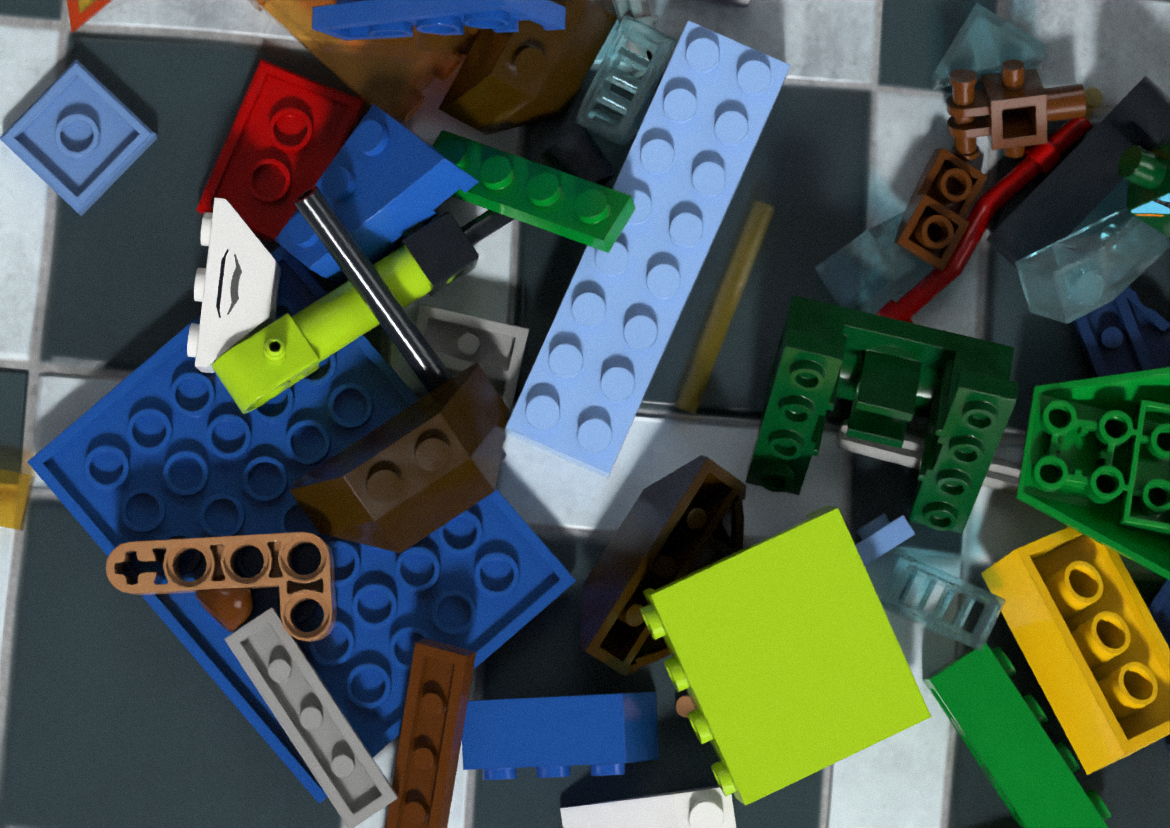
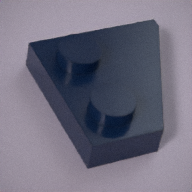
[1063,276,1170,378]

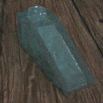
[1015,207,1170,324]

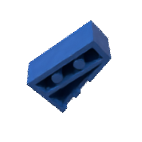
[275,104,479,286]
[462,692,660,780]

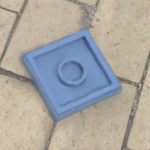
[0,59,158,216]

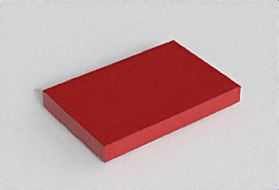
[196,59,364,247]

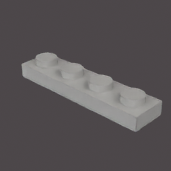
[224,607,399,828]

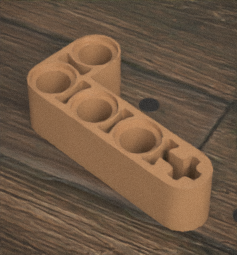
[106,532,337,642]

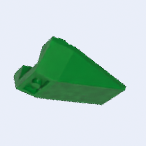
[1015,367,1170,581]

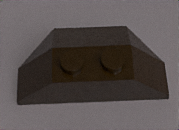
[438,0,618,135]
[288,362,509,553]
[580,455,746,677]

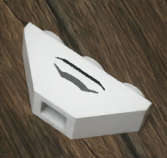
[187,198,281,373]

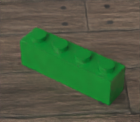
[923,642,1111,828]

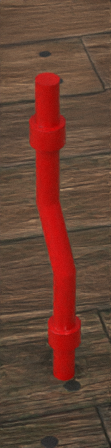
[875,117,1092,323]

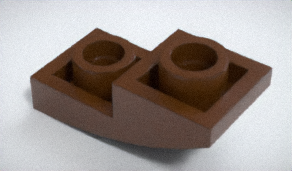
[894,148,988,271]

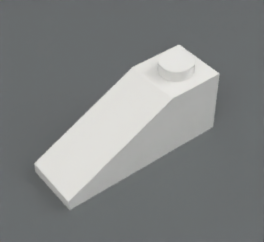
[560,785,736,828]

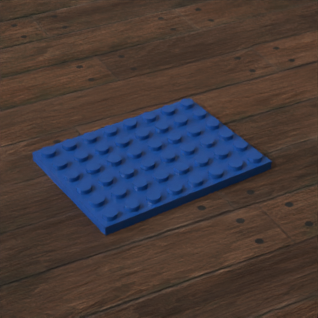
[27,246,576,804]

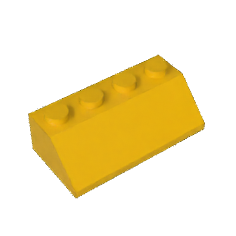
[981,527,1170,775]

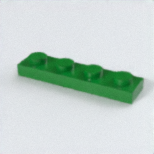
[432,130,636,253]

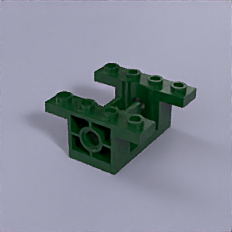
[745,295,1019,534]

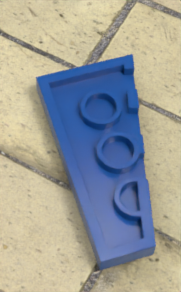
[312,0,566,40]

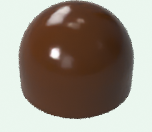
[195,575,253,633]

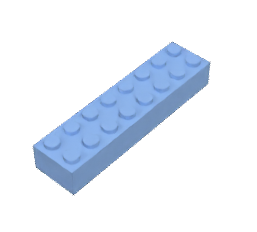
[506,20,790,478]

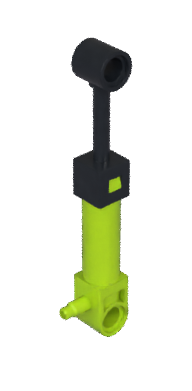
[211,127,616,414]

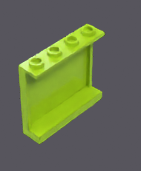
[640,505,932,806]

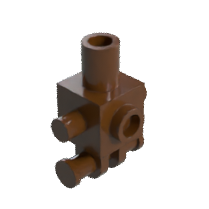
[946,59,1086,162]

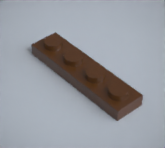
[385,638,476,828]

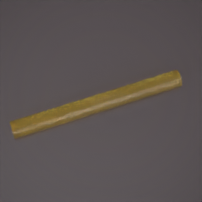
[675,201,775,414]

